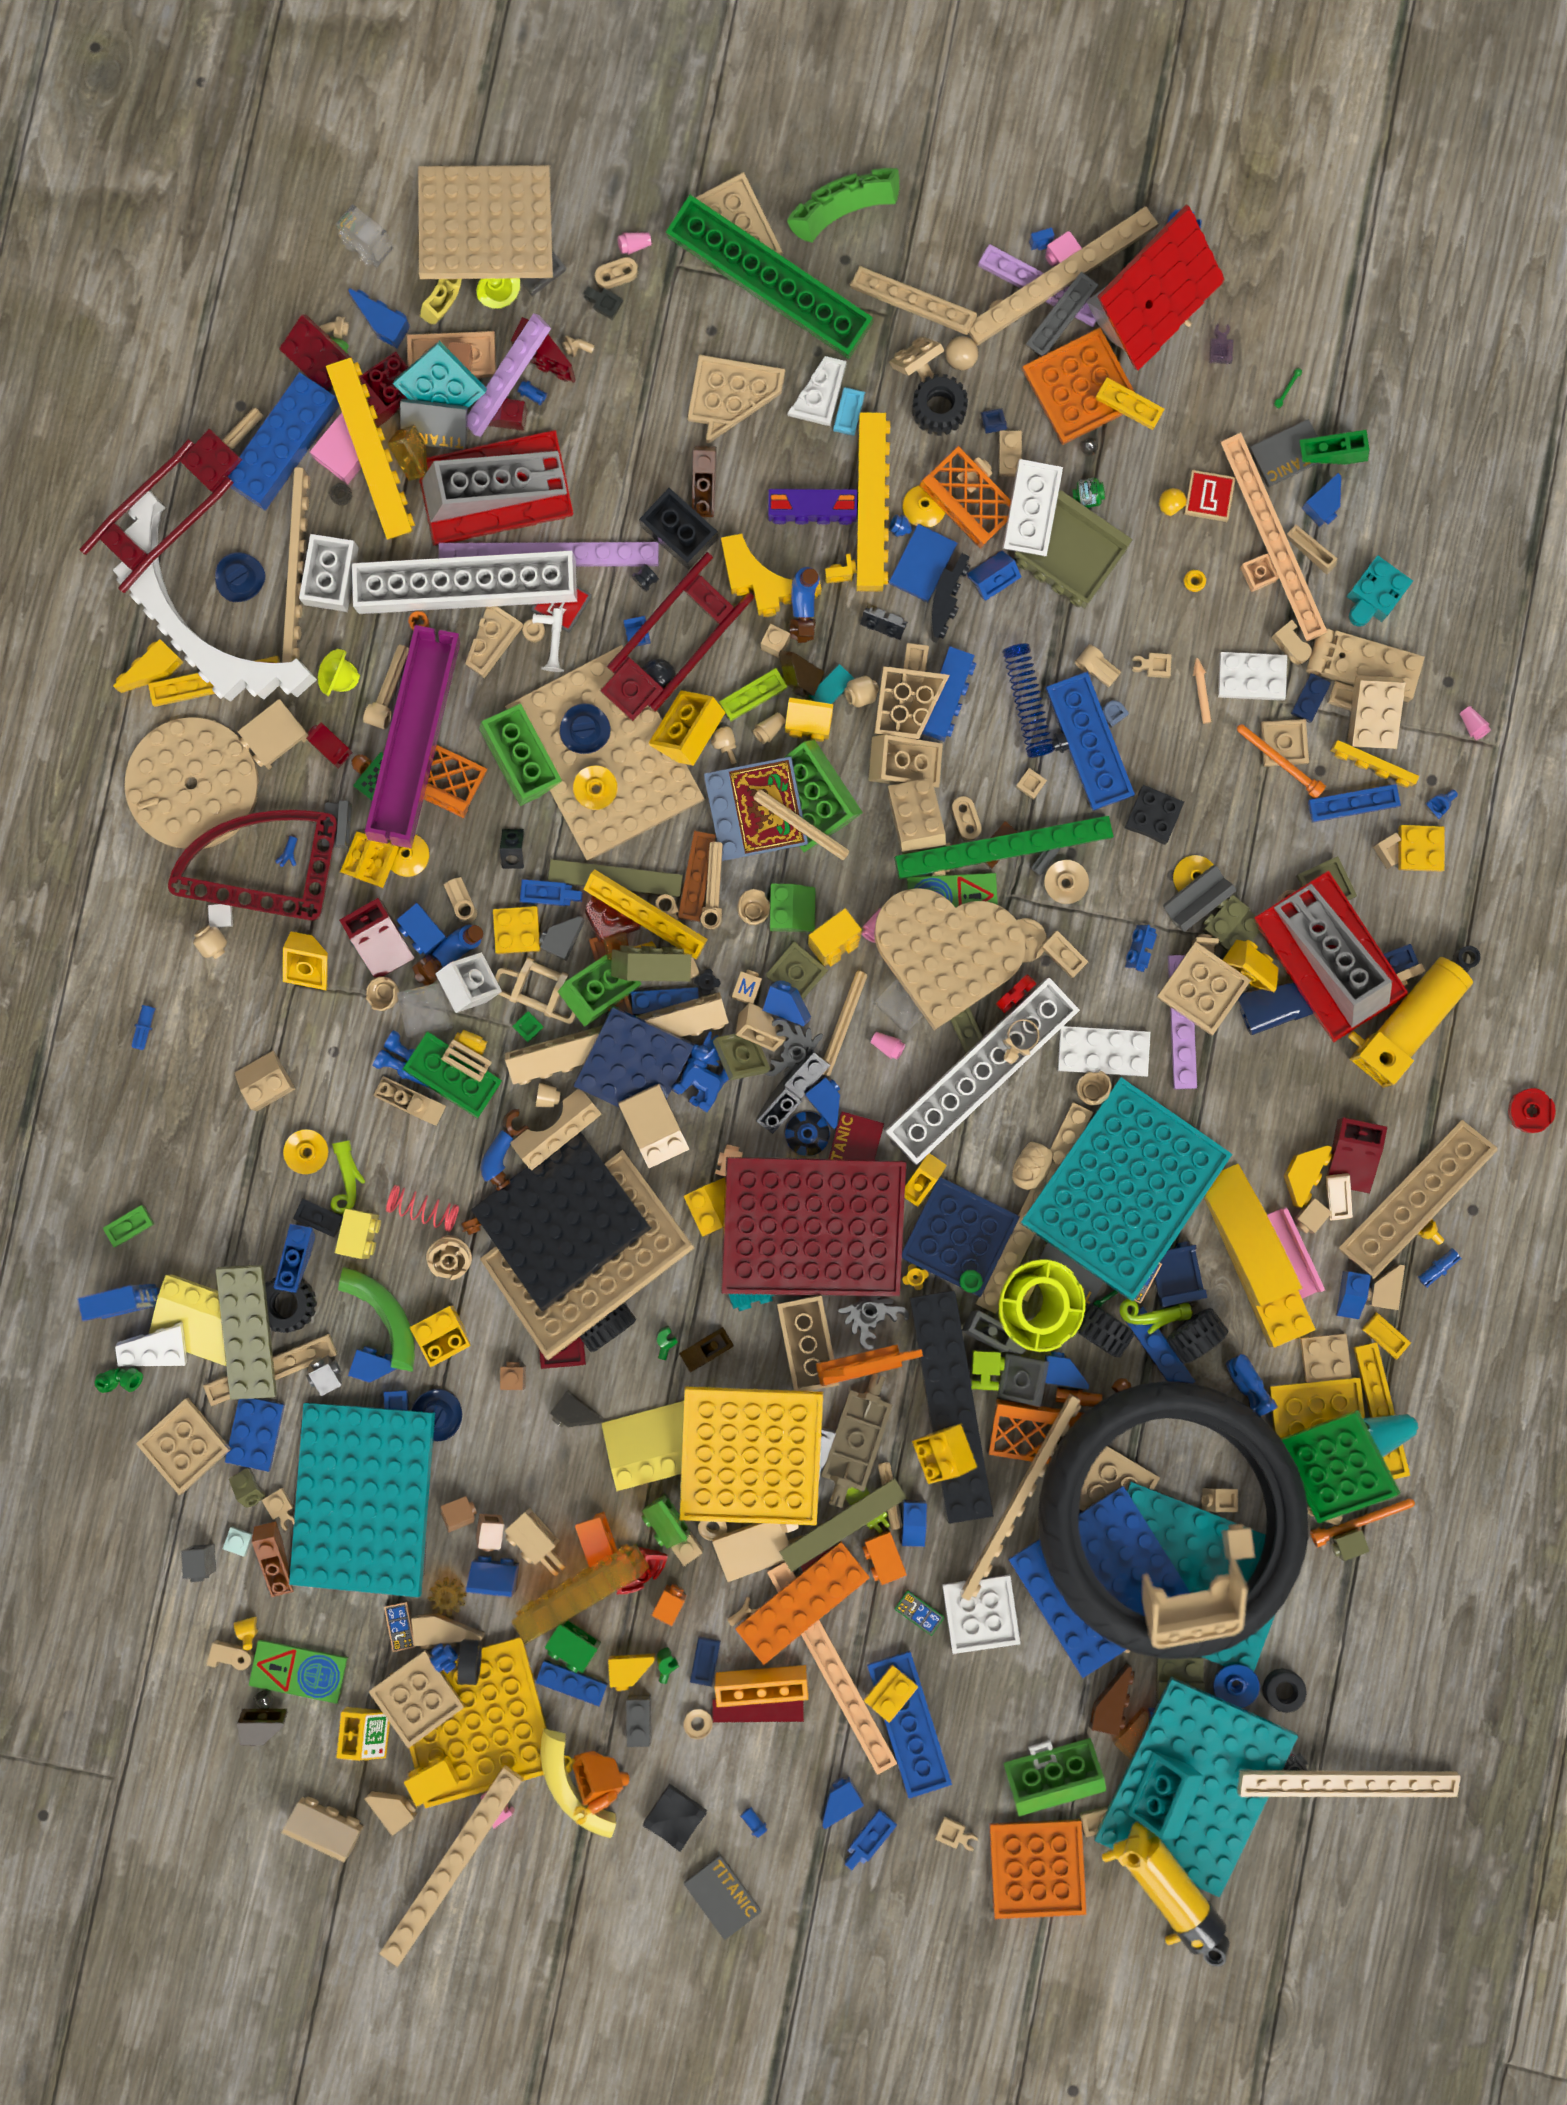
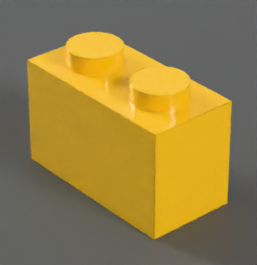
[404,1755,460,1807]

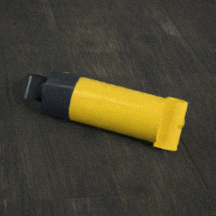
[1102,1822,1230,1967]

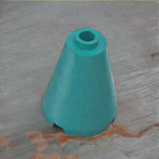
[1363,1414,1418,1457]

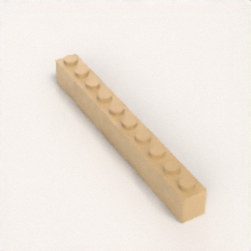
[505,992,728,1085]

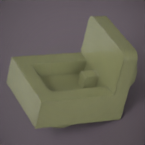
[229,1468,265,1508]

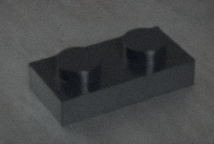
[293,1198,343,1237]

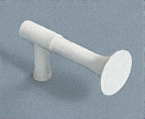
[533,608,564,672]

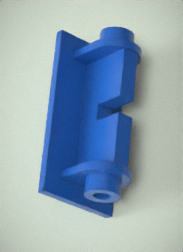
[1125,925,1157,972]

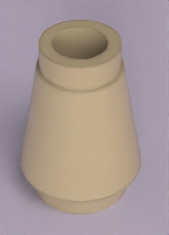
[753,712,786,744]

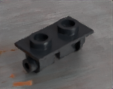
[860,606,908,641]

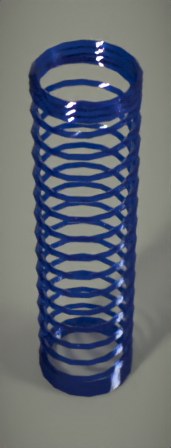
[1002,643,1055,758]

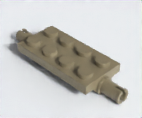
[821,1374,893,1508]

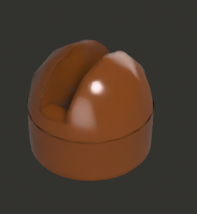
[352,754,371,774]
[1111,1378,1131,1393]

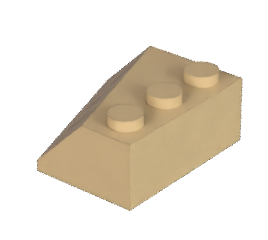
[874,666,950,739]

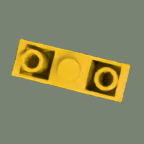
[1284,1146,1332,1208]

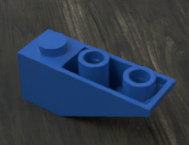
[348,288,410,349]
[274,1224,315,1293]

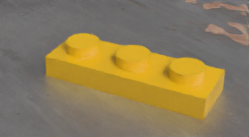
[1095,378,1165,430]

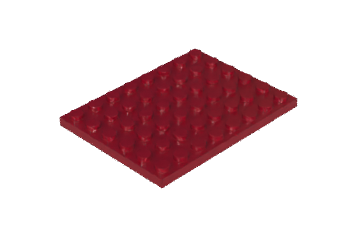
[721,1157,906,1296]

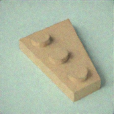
[465,606,524,678]

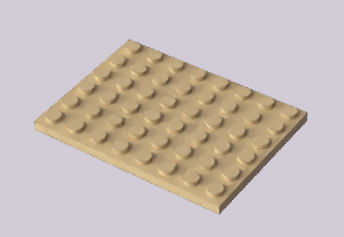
[505,645,705,862]
[480,1150,694,1360]

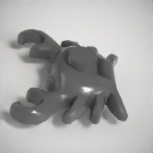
[765,1018,823,1076]
[838,1296,909,1351]

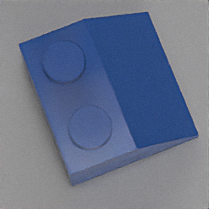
[466,1556,519,1597]

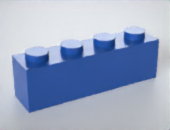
[922,647,977,742]

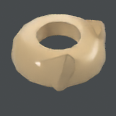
[698,1521,727,1541]
[683,1709,713,1739]

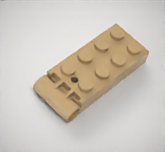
[1306,628,1425,702]

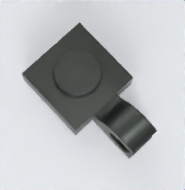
[583,286,623,320]

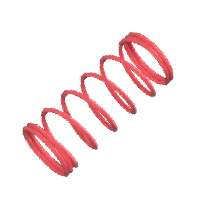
[386,1185,459,1232]

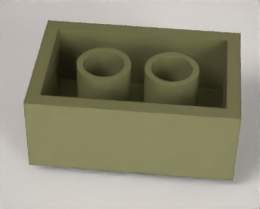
[611,945,691,981]

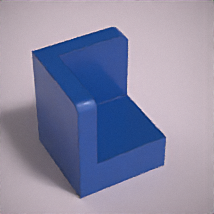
[623,616,651,646]

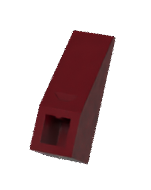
[306,722,353,769]

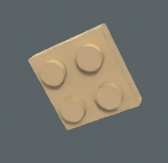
[1300,1334,1352,1383]

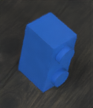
[397,903,447,955]

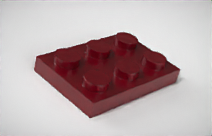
[279,314,351,392]

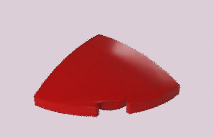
[616,1545,668,1595]

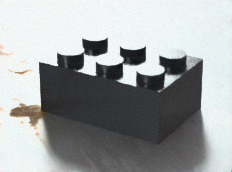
[639,488,719,570]

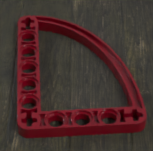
[168,810,338,921]

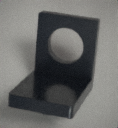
[500,829,524,869]

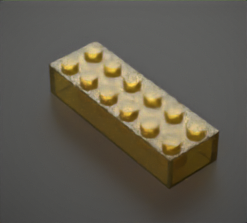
[511,1543,649,1645]

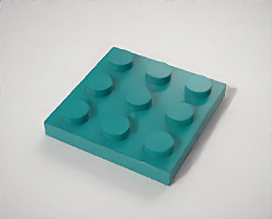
[393,340,487,408]

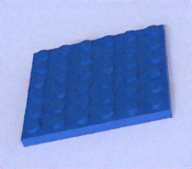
[1008,1486,1191,1678]

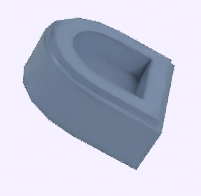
[1103,701,1129,728]

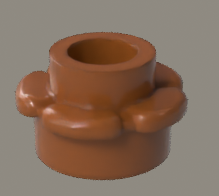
[461,1217,481,1235]

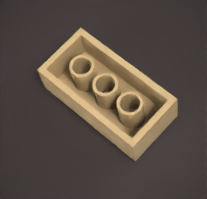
[777,1295,839,1391]

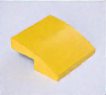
[340,831,399,888]

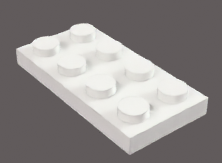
[1002,459,1063,556]
[1058,1026,1150,1077]

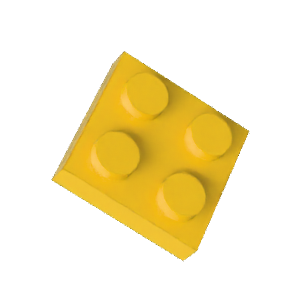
[1398,825,1445,872]
[493,906,541,954]

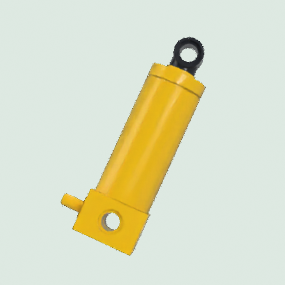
[1348,946,1481,1088]

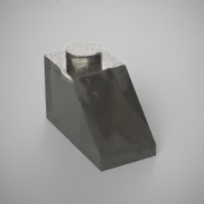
[550,1391,604,1427]

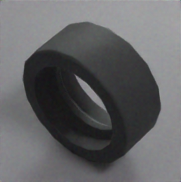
[457,1639,482,1685]

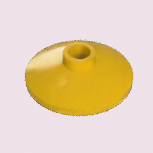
[903,485,945,528]
[573,765,618,810]
[389,834,430,877]
[1173,855,1213,892]
[283,1130,329,1174]

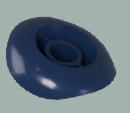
[215,552,265,602]
[560,704,611,754]
[411,1389,462,1442]

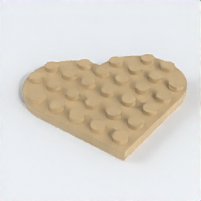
[874,888,1025,1031]

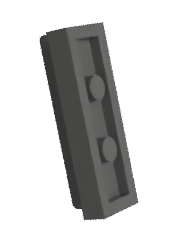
[1163,865,1237,932]

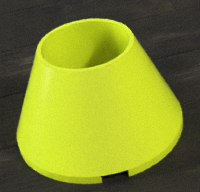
[999,1260,1085,1352]

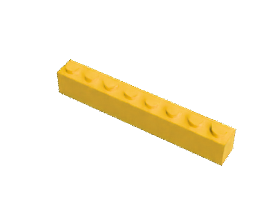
[326,358,415,540]
[856,413,890,592]

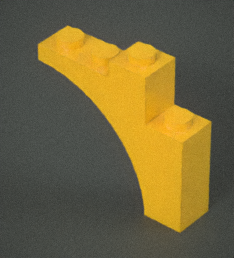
[721,533,821,617]

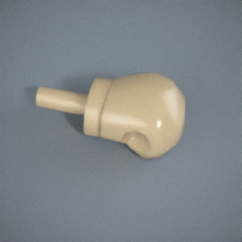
[711,726,737,765]

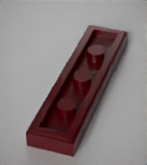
[713,1698,804,1723]

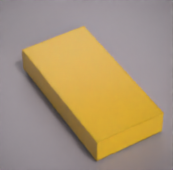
[1361,1313,1411,1360]

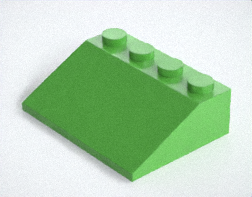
[784,740,863,853]

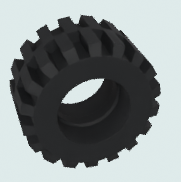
[912,374,968,436]
[265,1277,317,1333]
[579,1302,636,1352]
[1077,1304,1135,1358]
[1166,1308,1229,1364]

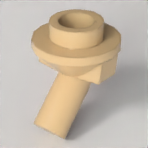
[319,317,349,339]
[562,336,594,357]

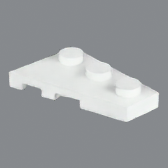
[788,356,846,426]
[115,1322,187,1366]

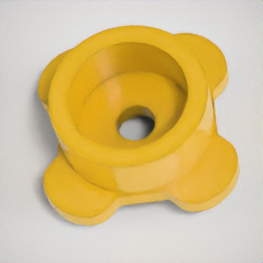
[902,1264,929,1290]

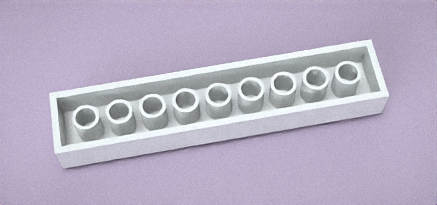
[352,551,577,614]
[884,978,1080,1165]

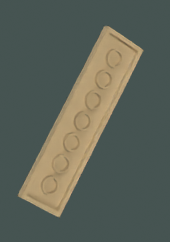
[1339,1120,1497,1279]

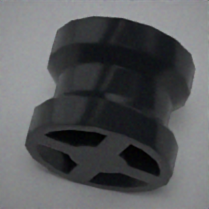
[632,564,659,592]

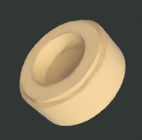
[522,619,545,642]

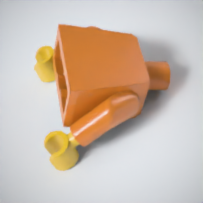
[564,1751,629,1825]

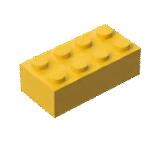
[808,908,862,967]

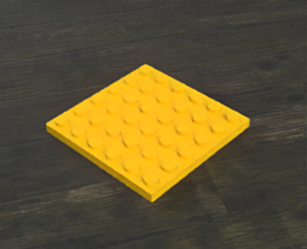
[680,1387,823,1525]
[390,1636,547,1808]

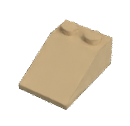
[869,734,943,788]
[618,1084,689,1168]

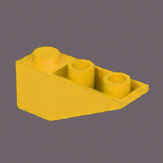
[113,639,184,693]

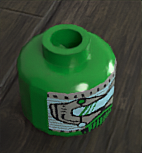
[1072,478,1105,508]

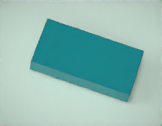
[809,664,855,704]

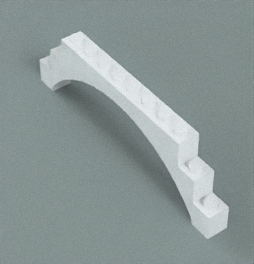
[113,490,317,701]

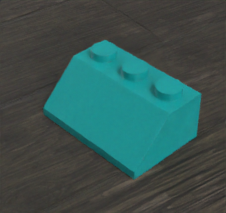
[1128,1752,1204,1839]

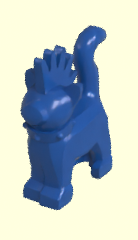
[671,1032,729,1113]

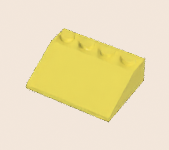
[149,1275,226,1366]
[601,1401,684,1491]

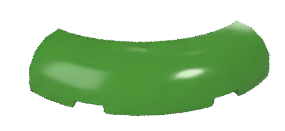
[787,168,900,243]
[338,1267,415,1372]

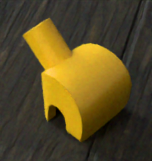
[1417,1219,1444,1245]
[234,1617,258,1650]

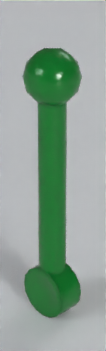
[1274,368,1302,408]
[1093,1290,1119,1308]

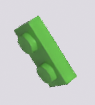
[103,1205,155,1247]

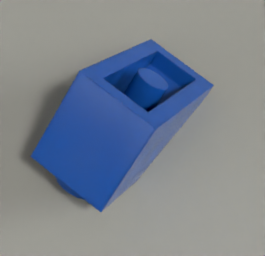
[1302,473,1341,527]
[763,980,811,1027]
[805,1078,840,1130]
[1336,1271,1371,1319]
[1044,1351,1089,1389]
[902,1500,927,1547]
[822,1777,864,1829]

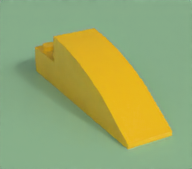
[1204,1164,1316,1348]

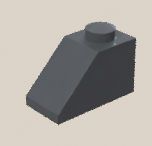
[539,916,585,961]

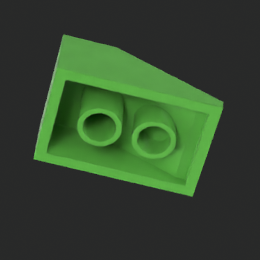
[558,951,642,1027]
[641,1493,690,1549]

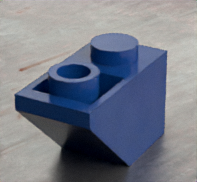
[348,1346,397,1383]

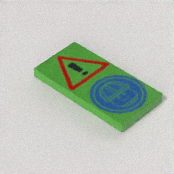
[907,873,998,908]
[249,1639,348,1704]

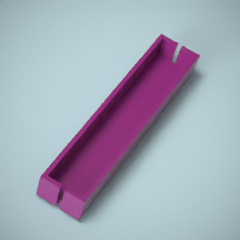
[365,625,460,849]

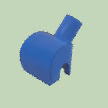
[1426,790,1458,819]

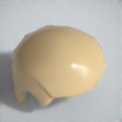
[945,336,978,371]
[737,889,771,925]
[366,977,400,1011]
[1076,1071,1112,1105]

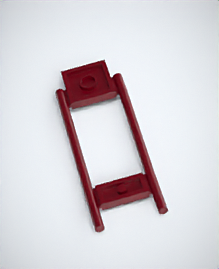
[79,429,242,594]
[599,552,755,721]

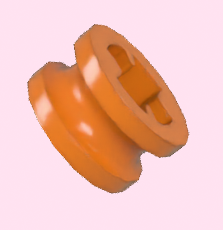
[408,611,430,631]

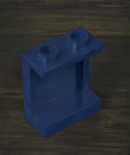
[1154,1241,1207,1307]

